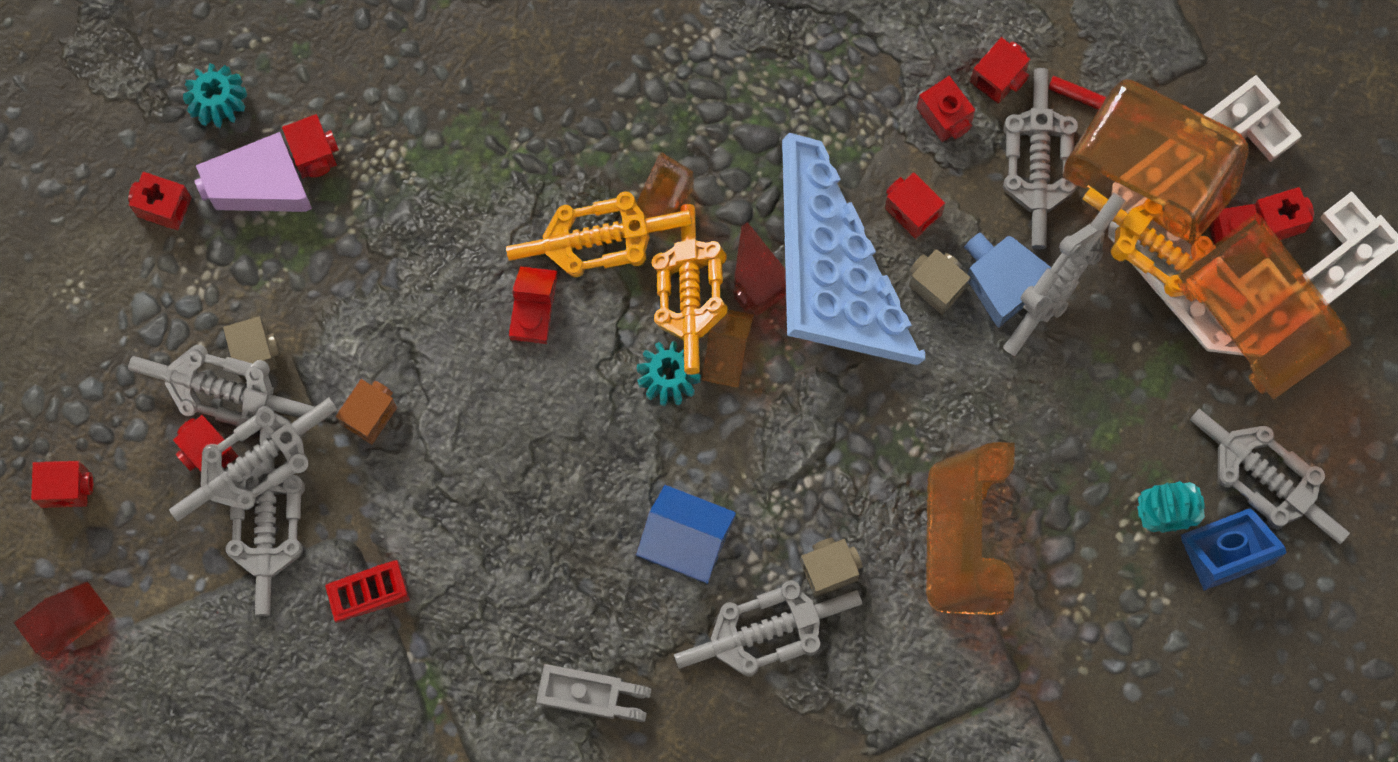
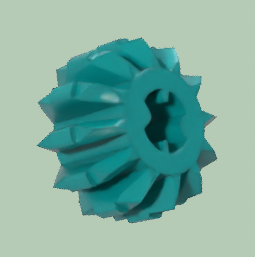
[183,63,247,128]
[637,341,701,406]
[1137,481,1205,533]

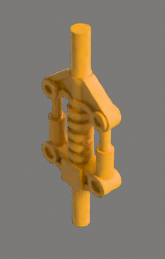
[1082,187,1247,311]
[506,192,692,277]
[651,204,727,375]

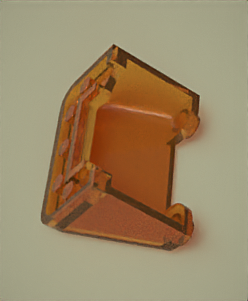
[1062,79,1248,244]
[1178,212,1351,399]
[926,442,1015,615]

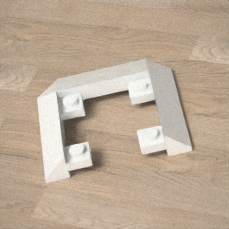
[1108,75,1398,358]

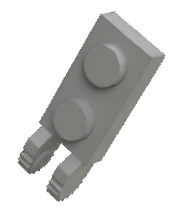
[536,664,651,722]

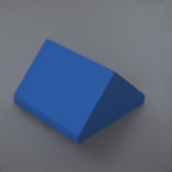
[636,485,736,584]
[1181,508,1286,591]

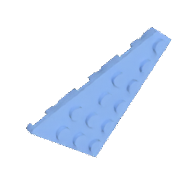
[782,133,925,365]

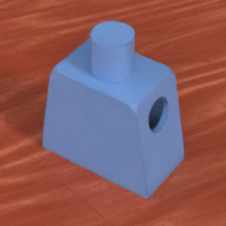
[964,232,1051,328]

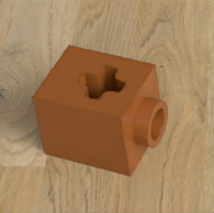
[335,379,397,445]

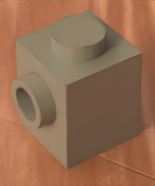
[909,249,971,315]
[223,316,280,379]
[800,538,863,598]

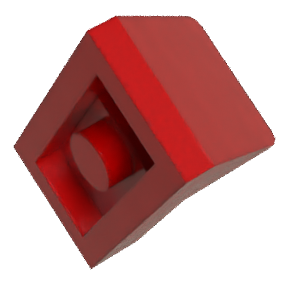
[509,266,558,344]

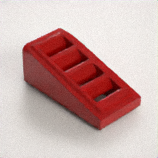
[325,560,410,623]

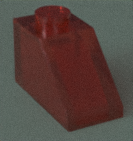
[733,222,786,316]
[14,581,111,660]

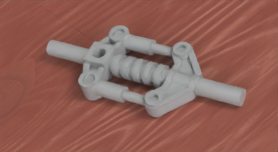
[1003,68,1078,249]
[1003,192,1126,356]
[128,345,314,427]
[169,397,338,522]
[1190,408,1350,544]
[226,427,305,616]
[674,580,862,677]

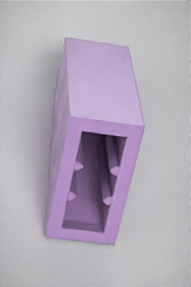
[194,132,312,212]

